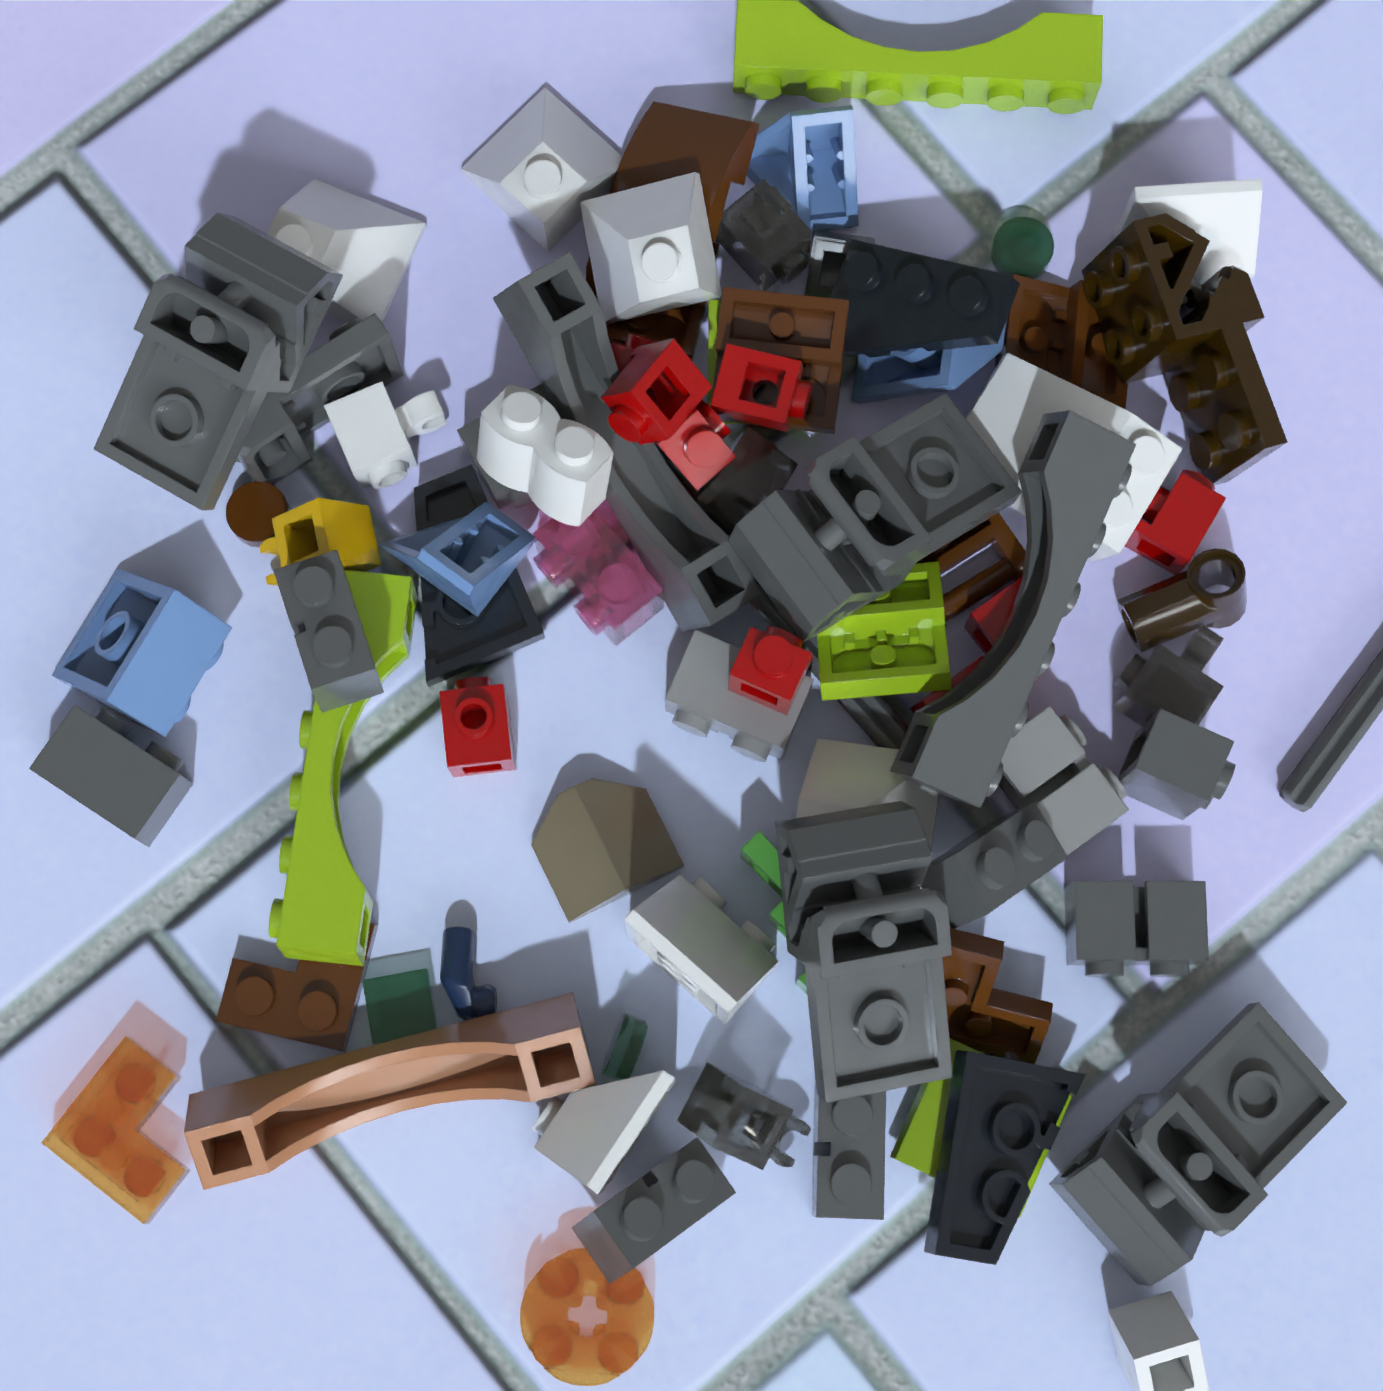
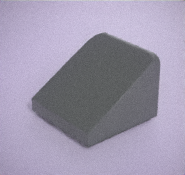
[805,230,875,298]

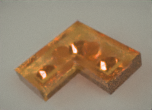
[41,1036,191,1224]

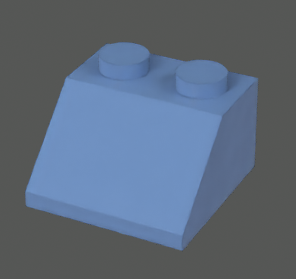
[52,569,232,737]

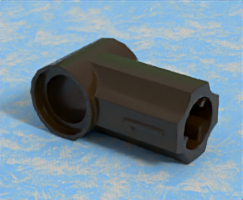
[1117,548,1247,653]

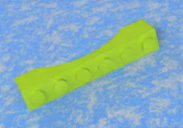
[733,0,1103,114]
[269,570,418,966]

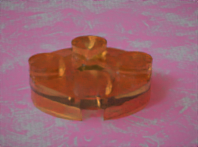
[520,1247,655,1386]

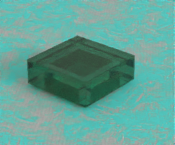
[362,968,438,1045]

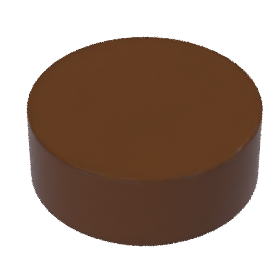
[226,481,291,547]

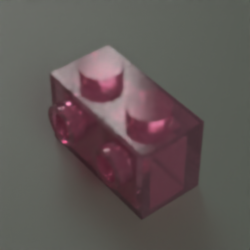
[533,509,664,646]

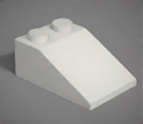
[965,353,1183,562]
[624,874,779,1025]

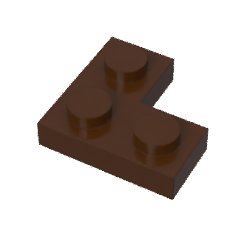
[216,923,378,1053]
[942,928,1053,1064]

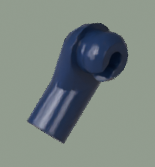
[440,926,497,1021]

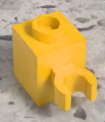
[259,497,381,586]

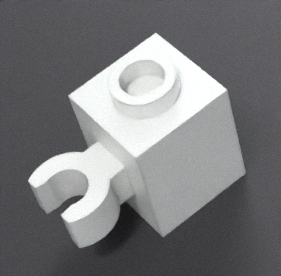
[324,381,447,490]
[1107,1291,1209,1391]

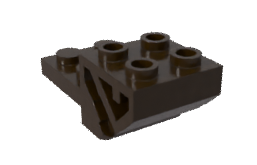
[1081,213,1288,486]

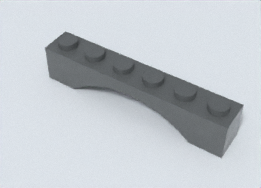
[493,252,762,632]
[890,410,1136,808]

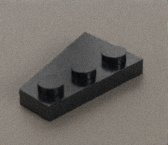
[830,239,1020,358]
[414,464,545,687]
[924,1050,1086,1265]

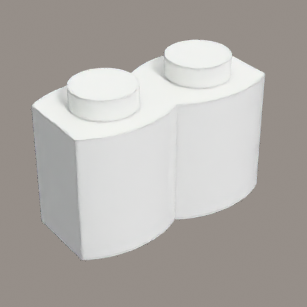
[477,384,613,527]

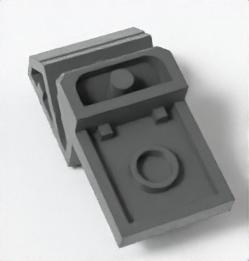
[93,213,343,511]
[236,313,404,485]
[728,393,1022,643]
[775,801,952,1103]
[1049,1002,1348,1286]

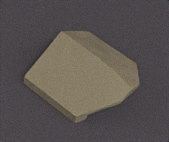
[531,778,684,923]

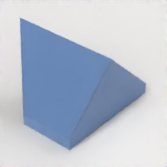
[747,105,859,233]
[378,502,536,617]

